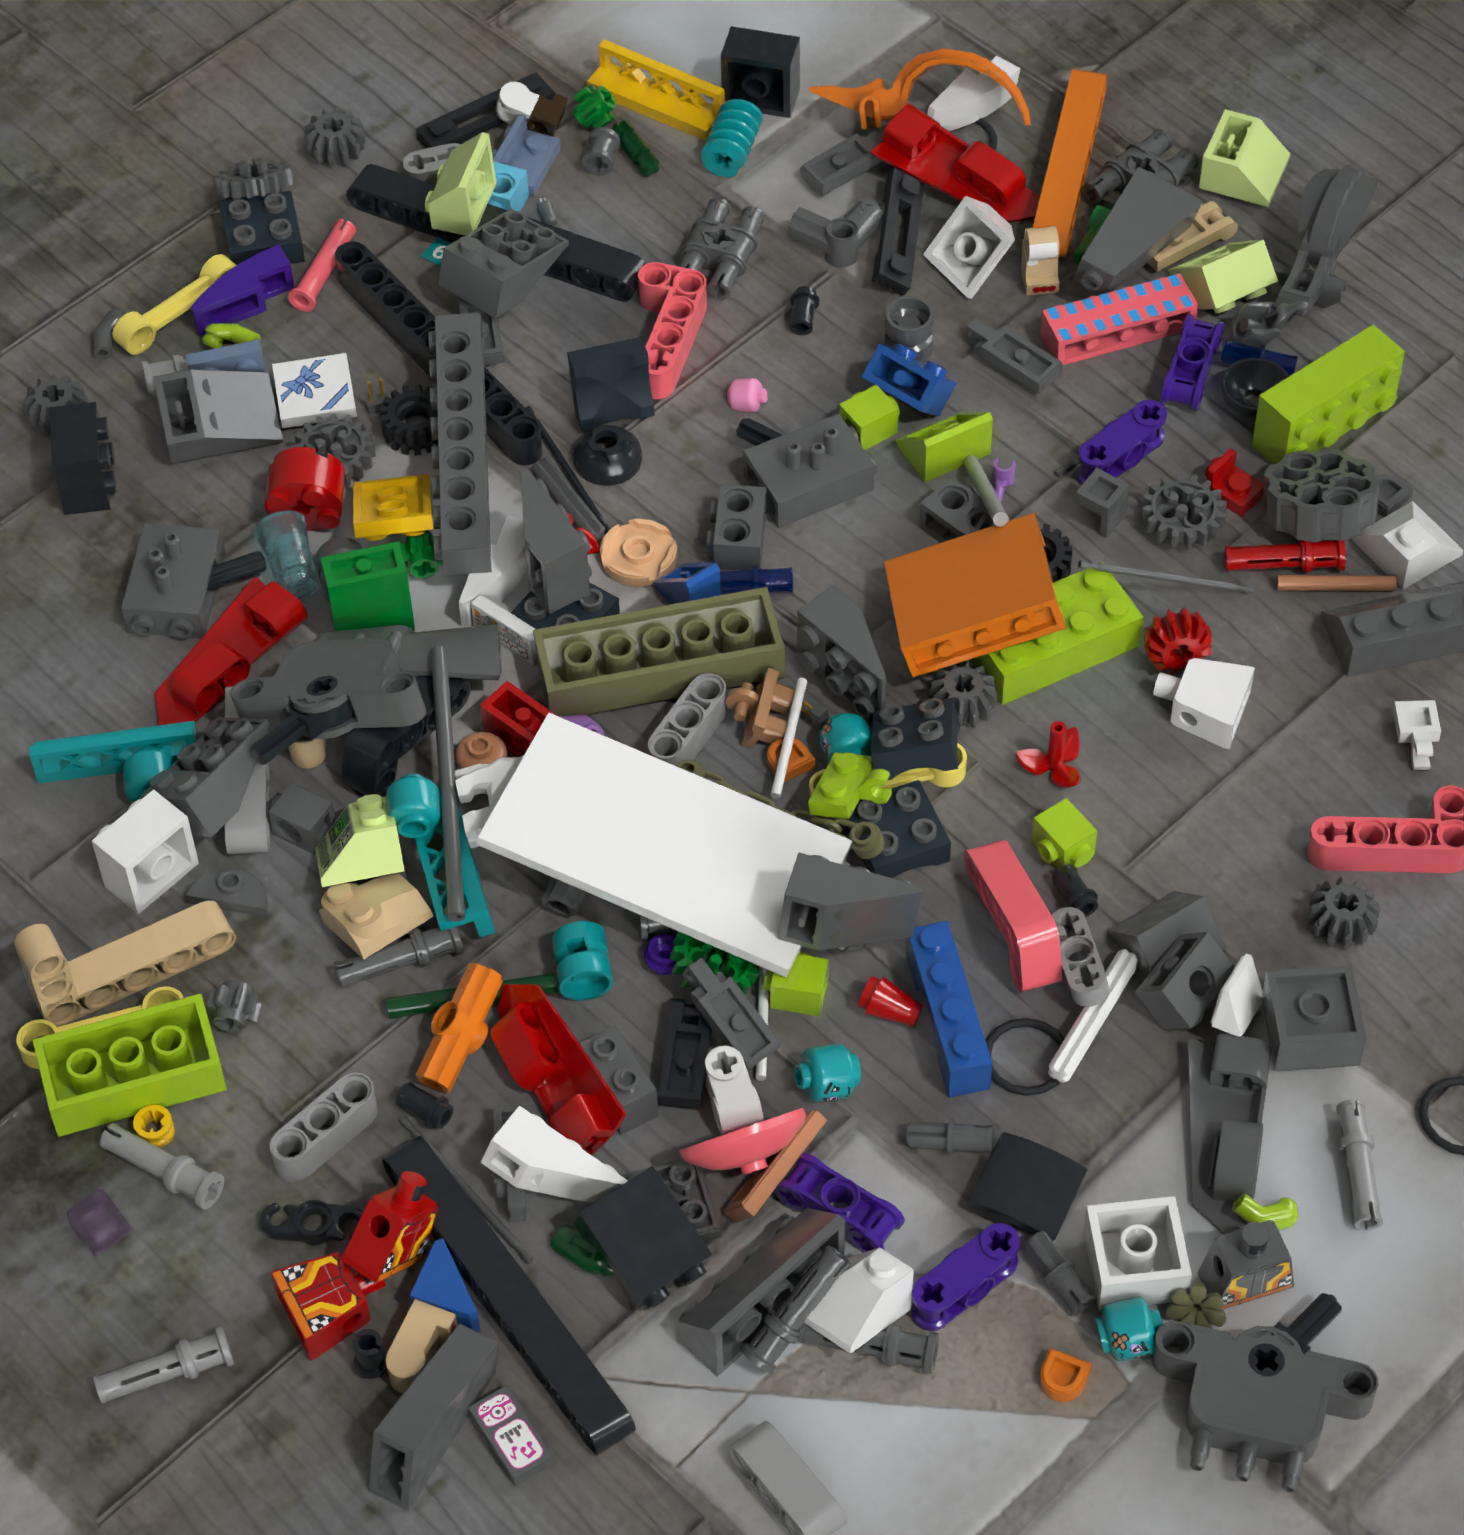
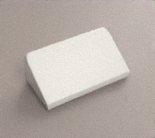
[1211,954,1262,1037]

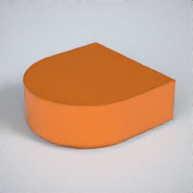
[767,738,815,782]
[1040,1348,1092,1402]

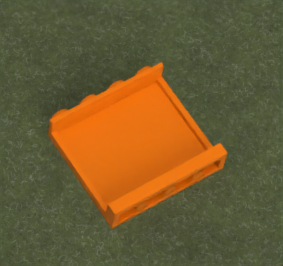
[884,513,1066,677]

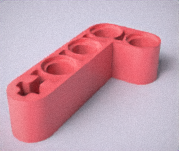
[638,262,707,399]
[1306,785,1464,873]
[964,840,1062,993]

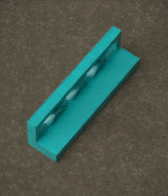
[29,721,197,784]
[415,788,496,938]

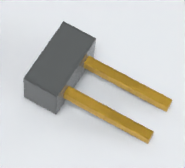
[365,378,388,414]
[801,700,829,732]

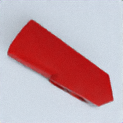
[871,103,1039,223]
[155,577,308,725]
[491,984,626,1155]

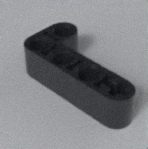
[342,675,471,797]

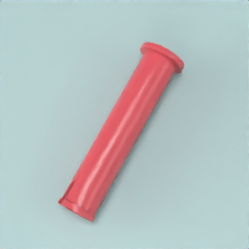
[288,219,357,312]

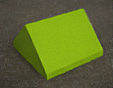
[896,412,993,482]

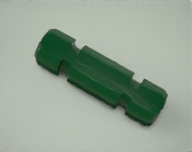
[612,120,659,177]

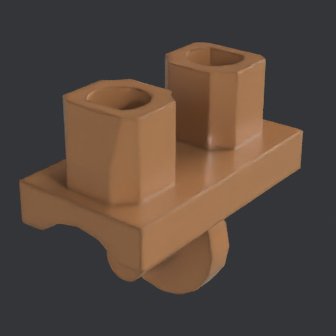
[725,667,795,749]

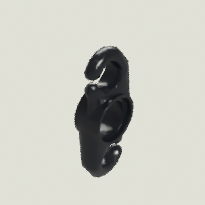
[259,1200,363,1245]

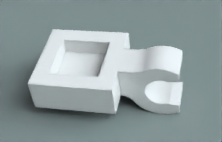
[1393,700,1441,770]

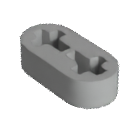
[403,143,461,184]

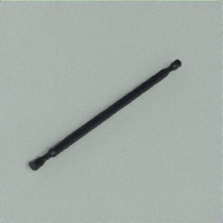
[526,406,610,535]

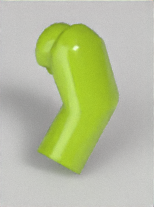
[202,323,260,349]
[1232,1193,1299,1231]

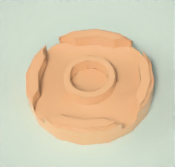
[600,519,678,587]

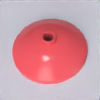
[679,1108,806,1175]

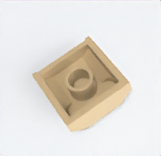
[319,873,434,959]

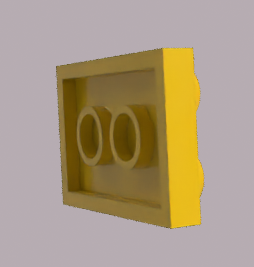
[353,474,434,541]

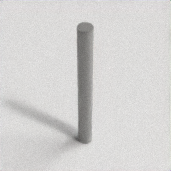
[963,455,1009,526]

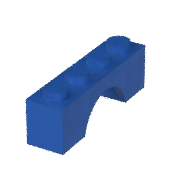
[906,921,992,1098]

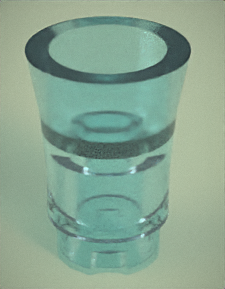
[254,511,318,599]

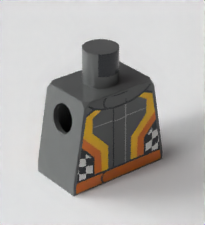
[1198,1220,1294,1310]

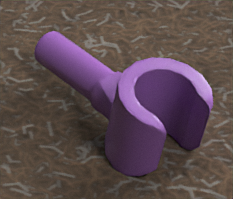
[992,458,1016,502]

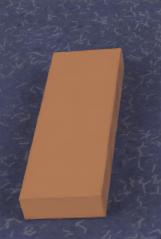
[724,1110,827,1223]

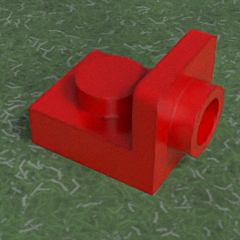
[1205,448,1264,517]

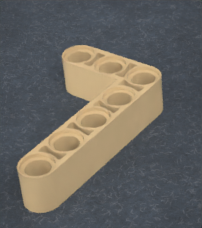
[14,901,236,1027]

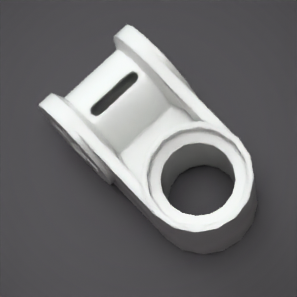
[705,1046,764,1134]

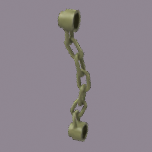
[677,759,885,859]

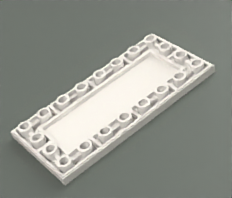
[477,713,852,978]

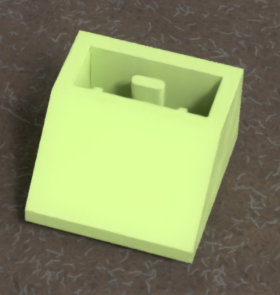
[1199,109,1290,207]

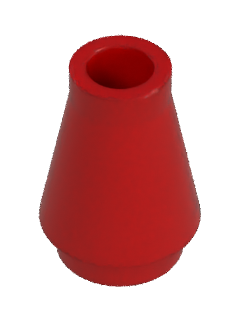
[857,975,924,1028]

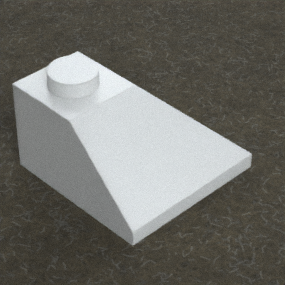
[923,196,1015,299]
[1352,501,1463,590]
[804,1248,914,1354]

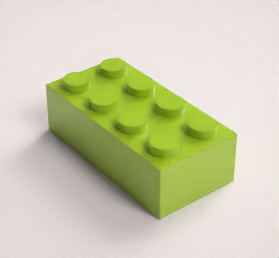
[1252,324,1405,464]
[970,562,1144,705]
[32,994,227,1137]

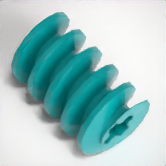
[701,99,763,178]

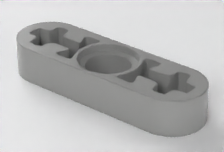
[1052,907,1110,1007]

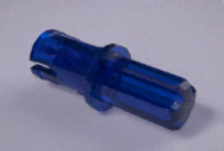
[1221,341,1298,376]
[720,566,793,594]

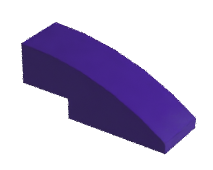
[191,245,295,336]

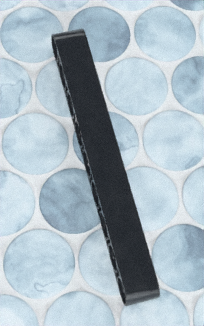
[346,164,646,302]
[335,241,543,466]
[382,1136,636,1456]

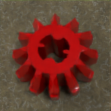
[1144,607,1212,676]

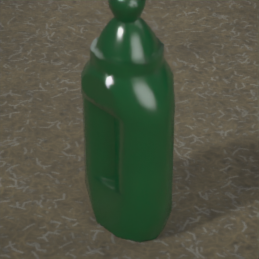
[550,1224,618,1279]

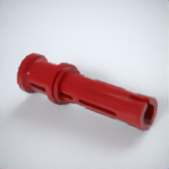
[1224,540,1346,573]

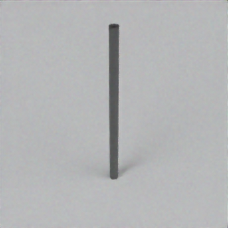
[431,646,465,922]

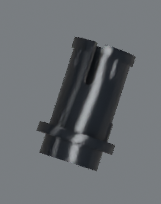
[789,286,820,335]
[1052,864,1098,917]
[396,1082,453,1129]
[353,1329,387,1379]

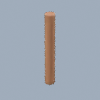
[1276,575,1396,591]

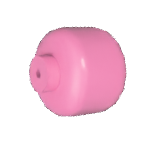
[727,378,768,413]

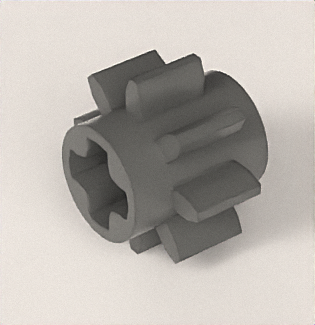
[205,980,261,1033]

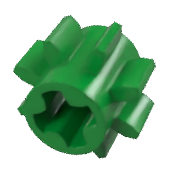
[572,84,616,128]
[400,530,443,578]

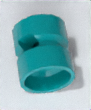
[552,921,613,1001]

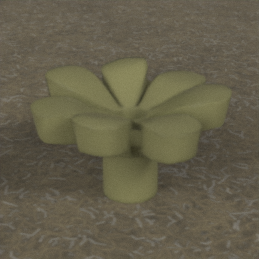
[1166,1282,1226,1329]

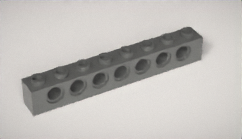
[428,313,492,575]

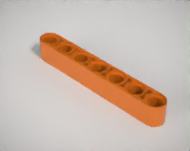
[1033,69,1108,258]

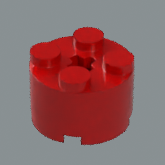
[264,447,345,536]

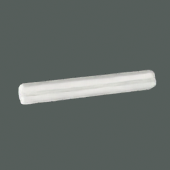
[1048,949,1139,1083]

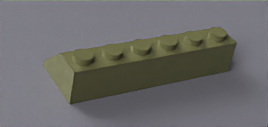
[533,587,785,716]

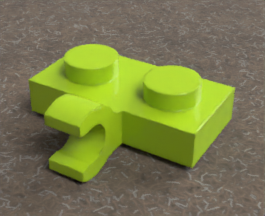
[808,752,892,819]

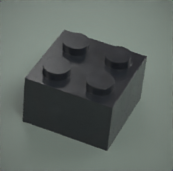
[721,26,800,118]
[50,402,117,515]

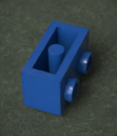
[862,343,957,416]

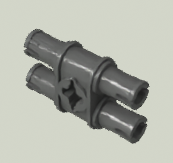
[1083,129,1199,209]
[679,197,765,299]

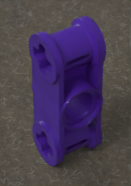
[1160,314,1224,411]
[1077,400,1167,485]
[774,1152,905,1253]
[911,1223,1020,1331]

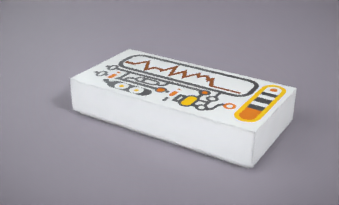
[471,595,538,666]

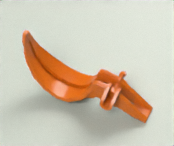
[809,48,1031,129]

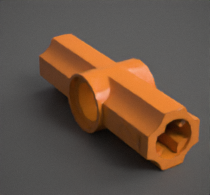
[415,963,503,1093]

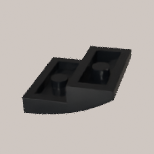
[967,1132,1088,1241]

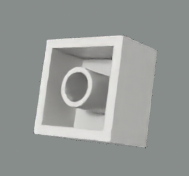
[92,789,199,914]
[1083,1196,1192,1310]

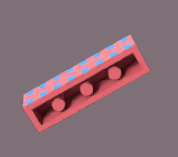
[1040,273,1198,365]

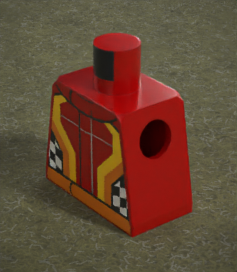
[341,1171,438,1283]
[271,1252,386,1361]

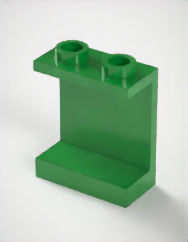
[321,541,415,631]

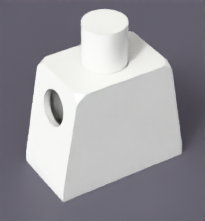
[1153,658,1255,749]

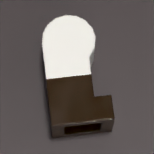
[496,82,569,137]

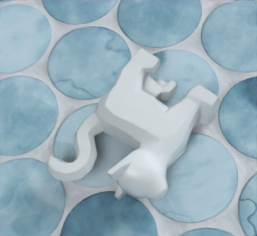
[455,755,524,848]

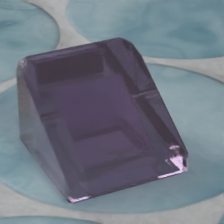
[66,1188,132,1257]

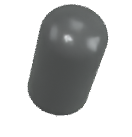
[538,197,558,226]

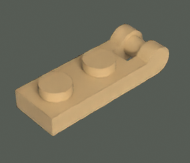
[1147,201,1238,272]

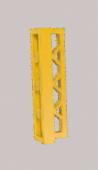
[587,39,725,141]

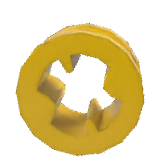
[133,1104,175,1148]

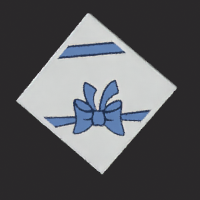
[272,353,357,428]

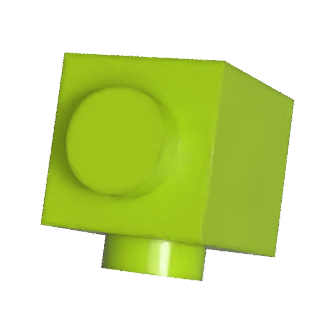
[839,385,900,451]
[1032,798,1097,873]
[764,952,829,1017]

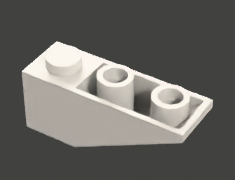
[481,1106,628,1203]

